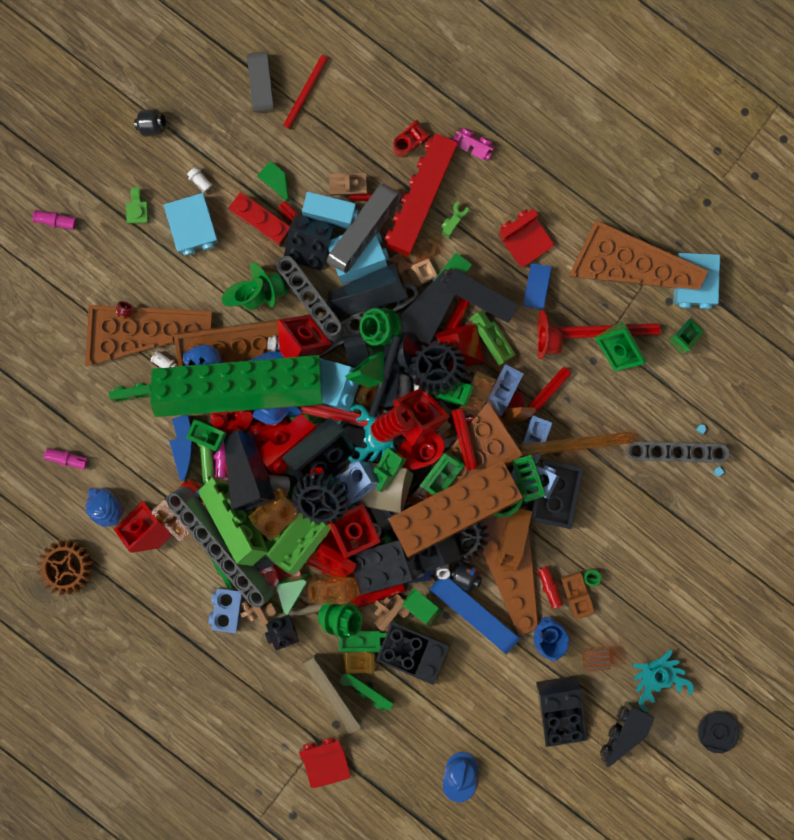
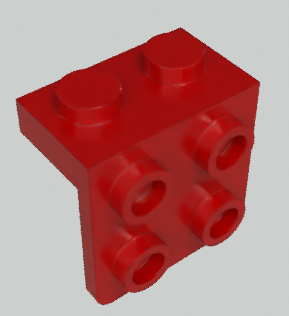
[498,208,553,267]
[247,416,291,450]
[310,529,357,578]
[299,736,350,788]

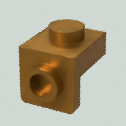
[343,652,376,674]

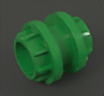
[360,309,402,345]
[318,598,363,639]

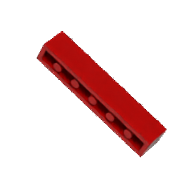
[385,133,458,257]

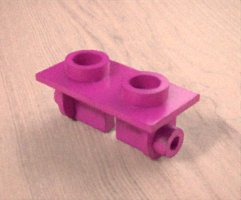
[453,128,495,160]

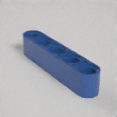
[430,578,520,655]

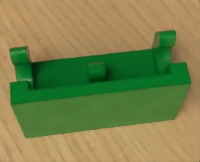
[420,449,465,495]

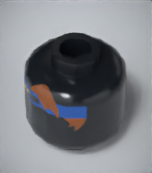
[450,562,482,592]

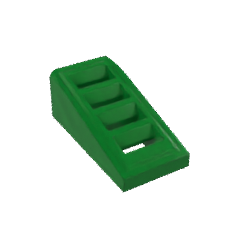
[430,379,474,406]
[512,455,546,502]

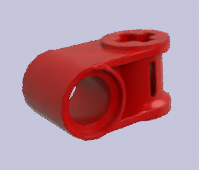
[393,120,431,158]

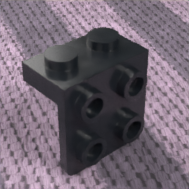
[284,214,335,270]

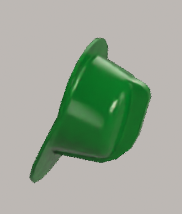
[250,262,288,307]
[221,278,268,310]

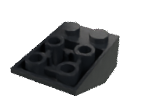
[376,622,451,685]
[536,675,587,747]
[600,702,655,767]

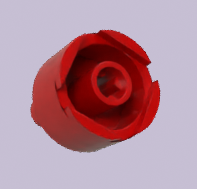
[209,410,253,435]

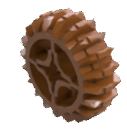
[37,540,94,596]

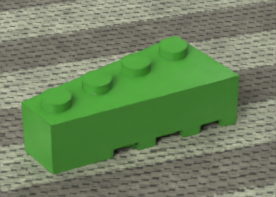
[198,477,268,566]

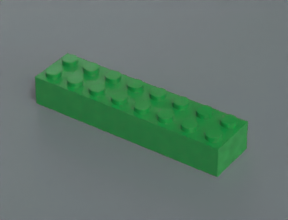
[150,355,323,417]

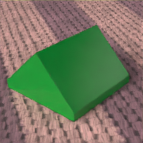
[595,321,647,372]

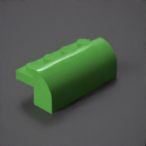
[265,506,331,576]

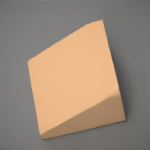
[407,258,437,288]

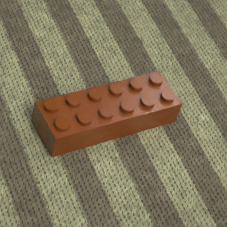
[388,460,522,559]

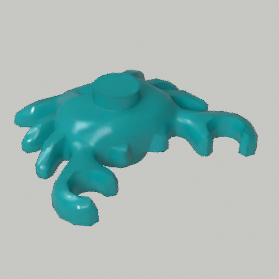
[348,404,396,463]
[633,650,693,712]

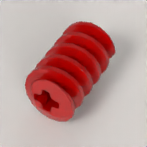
[370,404,415,443]

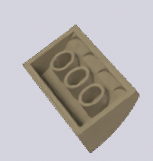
[332,461,413,513]
[302,653,362,733]

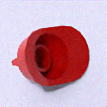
[537,310,563,360]
[397,432,445,470]

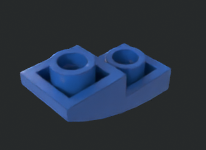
[523,263,552,310]

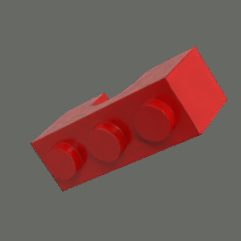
[228,192,290,247]
[259,414,316,475]

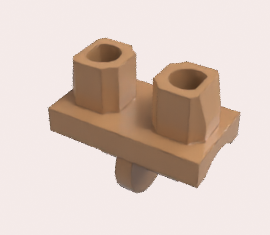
[329,173,367,196]
[373,594,410,631]
[239,601,276,626]

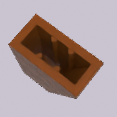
[495,507,532,572]

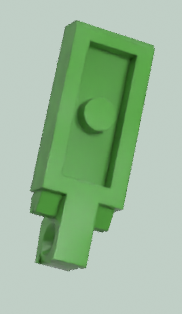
[471,310,516,366]

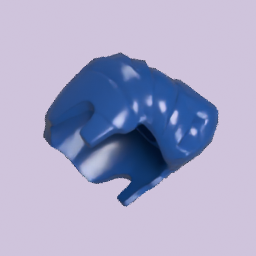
[183,345,223,366]
[85,488,124,527]
[533,617,569,661]

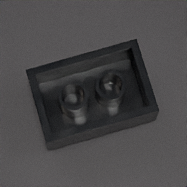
[282,417,359,481]
[530,460,584,529]
[349,540,424,595]

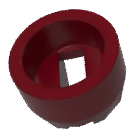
[116,301,134,319]

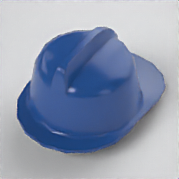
[253,406,301,425]
[443,752,478,802]

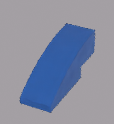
[169,415,194,481]

